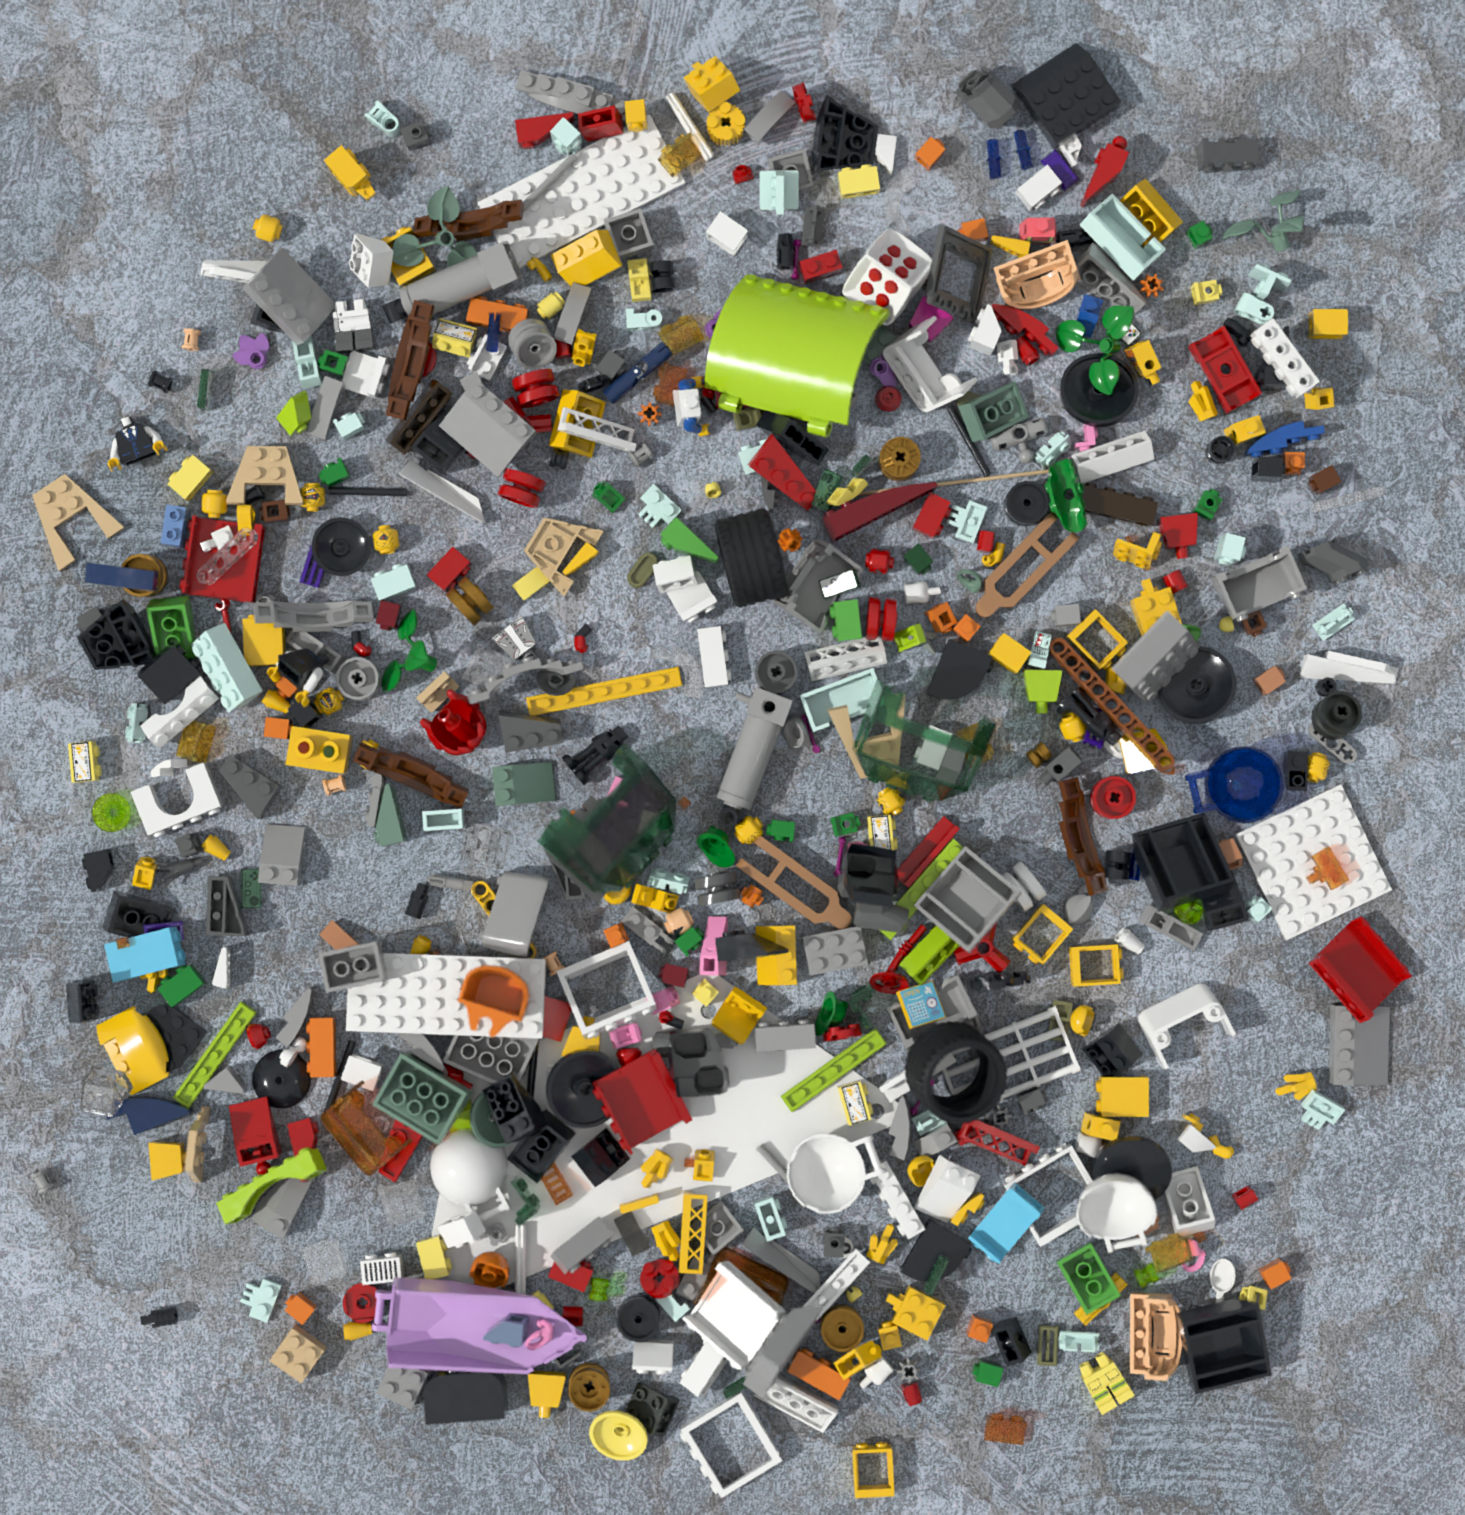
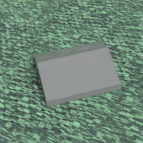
[767,148,814,190]
[691,1201,744,1256]

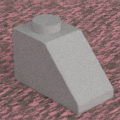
[912,1123,958,1156]

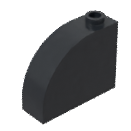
[756,410,829,466]
[926,639,994,700]
[900,1218,972,1282]

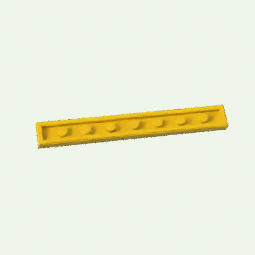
[526,667,682,716]

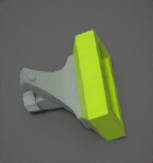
[894,623,937,655]

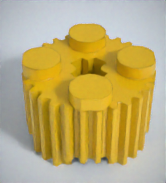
[707,102,745,146]

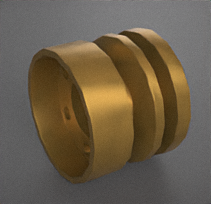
[878,437,921,482]
[568,1362,610,1412]

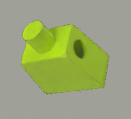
[1023,670,1062,714]

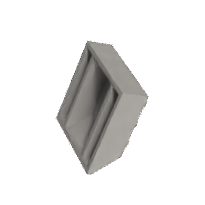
[1112,611,1200,704]
[914,846,1022,953]
[743,1306,823,1399]

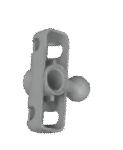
[990,417,1048,464]

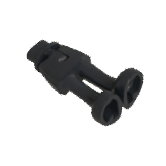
[1056,687,1122,746]
[561,725,628,785]

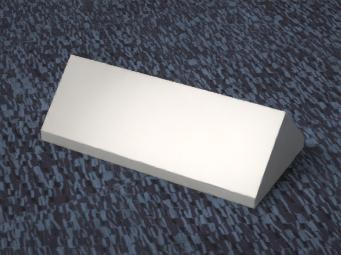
[754,1375,838,1433]

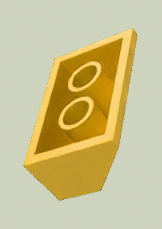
[1120,178,1183,247]
[551,230,622,287]
[549,389,606,458]
[756,925,797,985]

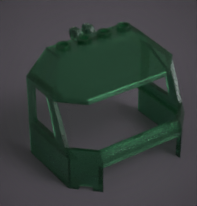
[852,679,996,802]

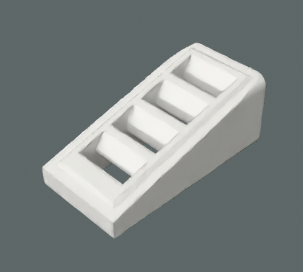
[212,946,230,989]

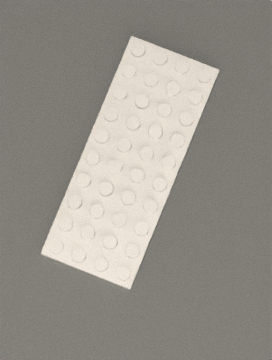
[478,114,685,269]
[346,953,546,1039]

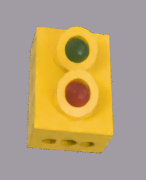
[285,726,353,774]

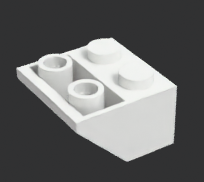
[349,233,394,288]
[968,304,1002,356]
[632,1339,674,1374]

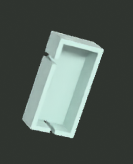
[1080,193,1166,281]
[191,623,263,713]
[799,668,886,733]

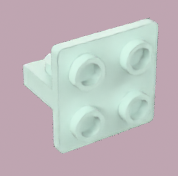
[760,170,799,215]
[1248,264,1292,301]

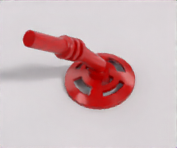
[869,924,927,994]

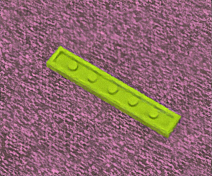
[173,1001,258,1108]
[780,1028,887,1112]

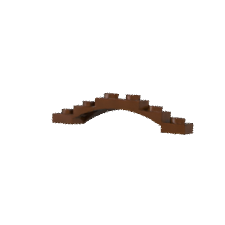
[412,199,524,241]
[386,300,435,421]
[353,742,469,808]
[1058,777,1109,896]

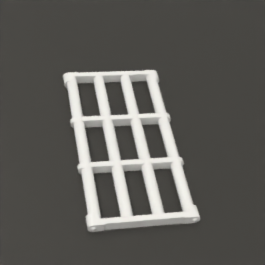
[942,1006,1081,1102]

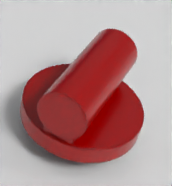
[732,165,754,185]

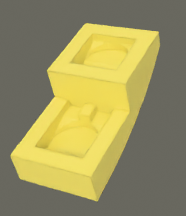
[627,258,651,302]
[826,478,868,506]
[512,567,550,601]

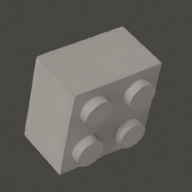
[604,208,653,260]
[376,1367,430,1410]

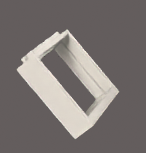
[556,941,657,1039]
[1002,1143,1092,1247]
[679,1390,782,1498]

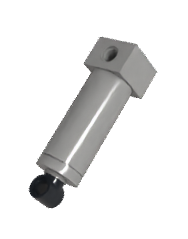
[382,241,523,324]
[716,687,793,828]

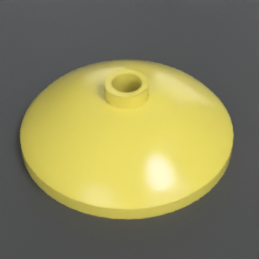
[589,1411,648,1461]

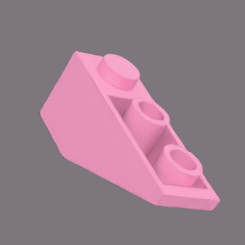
[700,916,728,976]

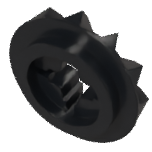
[578,375,608,393]

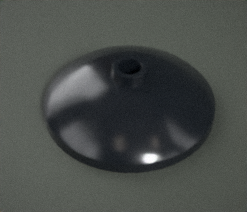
[311,517,371,576]
[252,1049,311,1109]

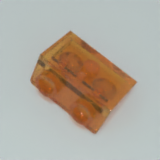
[653,362,688,407]
[984,1413,1027,1445]

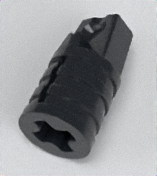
[1057,229,1093,247]
[777,233,794,270]
[404,883,429,919]
[140,1307,178,1328]

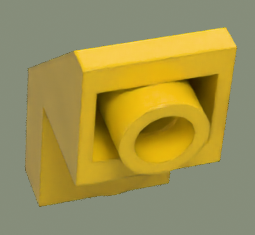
[631,883,679,913]

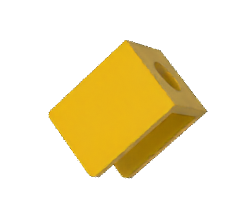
[1308,309,1348,339]
[987,633,1032,675]

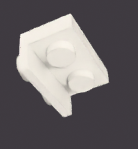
[467,334,508,382]

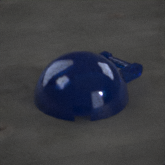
[1185,746,1284,824]

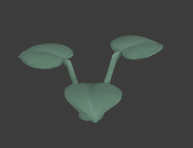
[392,187,477,267]
[1223,189,1305,252]

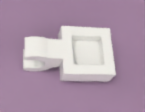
[996,340,1018,375]
[200,525,238,552]

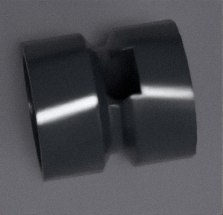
[648,260,676,293]
[1205,436,1235,465]
[1104,850,1131,880]

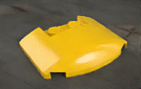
[96,1006,170,1096]

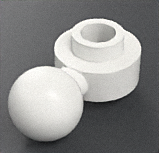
[279,1037,307,1068]

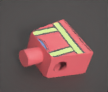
[1019,218,1056,244]

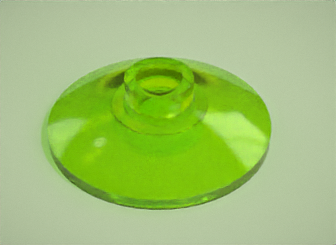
[92,793,131,832]

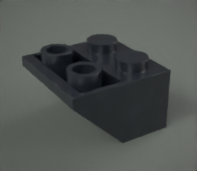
[1083,1023,1143,1077]
[571,1128,630,1187]

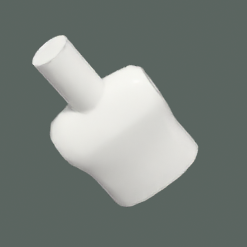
[904,581,941,604]
[1075,1132,1105,1158]
[859,1355,895,1389]

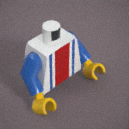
[673,376,711,437]

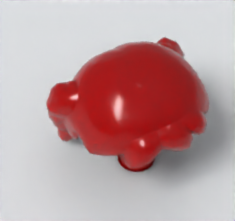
[420,689,487,756]

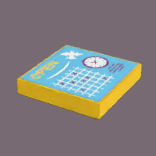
[896,980,946,1029]

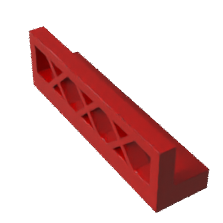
[897,816,960,888]
[958,1120,1040,1166]

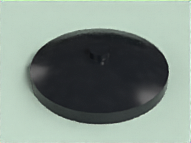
[1060,353,1139,427]
[1158,647,1237,724]
[546,1049,619,1128]
[1092,1136,1172,1200]

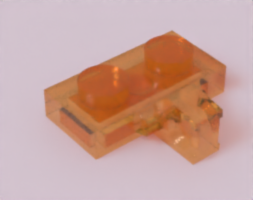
[1305,846,1349,890]

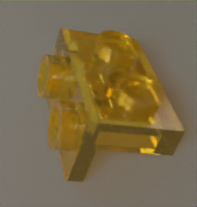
[176,720,216,763]
[1145,1234,1194,1273]

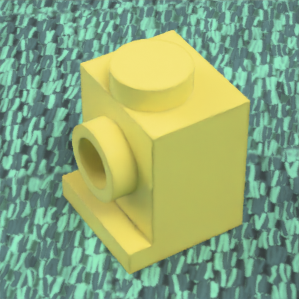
[1191,280,1222,306]
[692,978,719,1007]
[1239,1286,1268,1310]

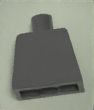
[1039,744,1082,786]

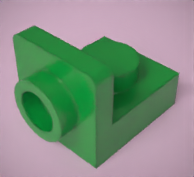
[591,481,625,513]

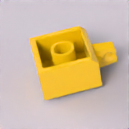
[683,56,741,112]
[324,145,376,201]
[1130,578,1182,637]
[885,1284,945,1341]

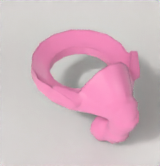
[1181,1239,1206,1272]
[525,1319,553,1350]

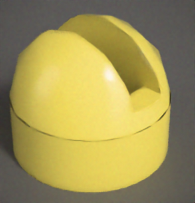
[705,481,721,498]
[1219,616,1234,632]
[846,1286,863,1303]

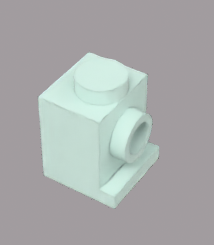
[333,412,365,440]
[1245,894,1272,923]

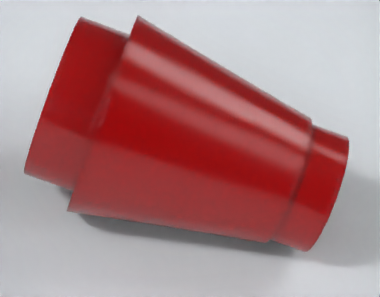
[1016,336,1040,366]

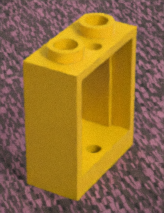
[1065,609,1128,671]
[1011,903,1073,965]
[1069,944,1123,987]
[852,1442,895,1498]

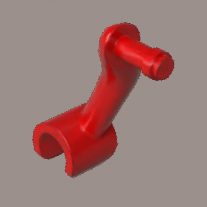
[215,598,231,633]

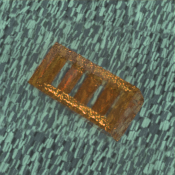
[541,1162,574,1205]

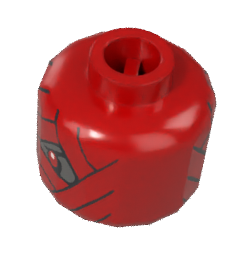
[865,548,894,575]

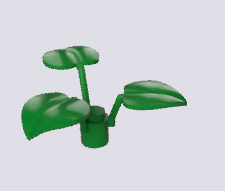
[1055,306,1134,395]
[382,608,437,694]

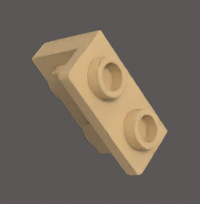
[416,671,459,713]

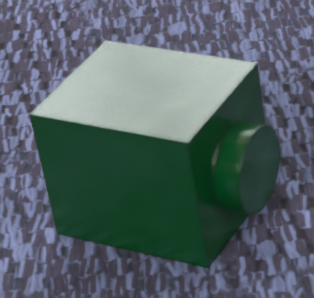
[902,543,933,575]

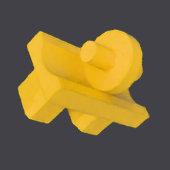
[572,329,597,367]

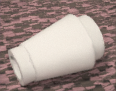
[1114,928,1145,954]

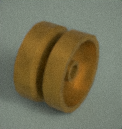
[121,554,168,597]
[445,576,494,626]
[820,1304,864,1352]

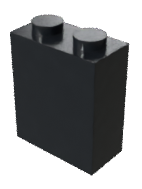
[137,642,200,704]

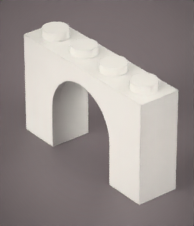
[131,763,224,838]

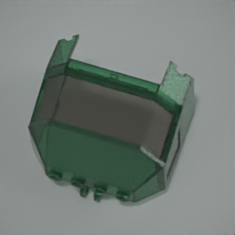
[537,744,677,892]

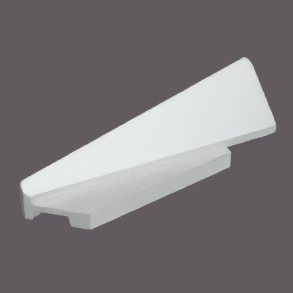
[200,260,298,283]
[399,459,485,524]
[1300,651,1398,684]

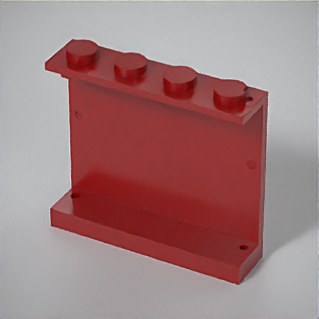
[180,515,266,603]
[1309,916,1412,1023]
[593,1049,693,1154]

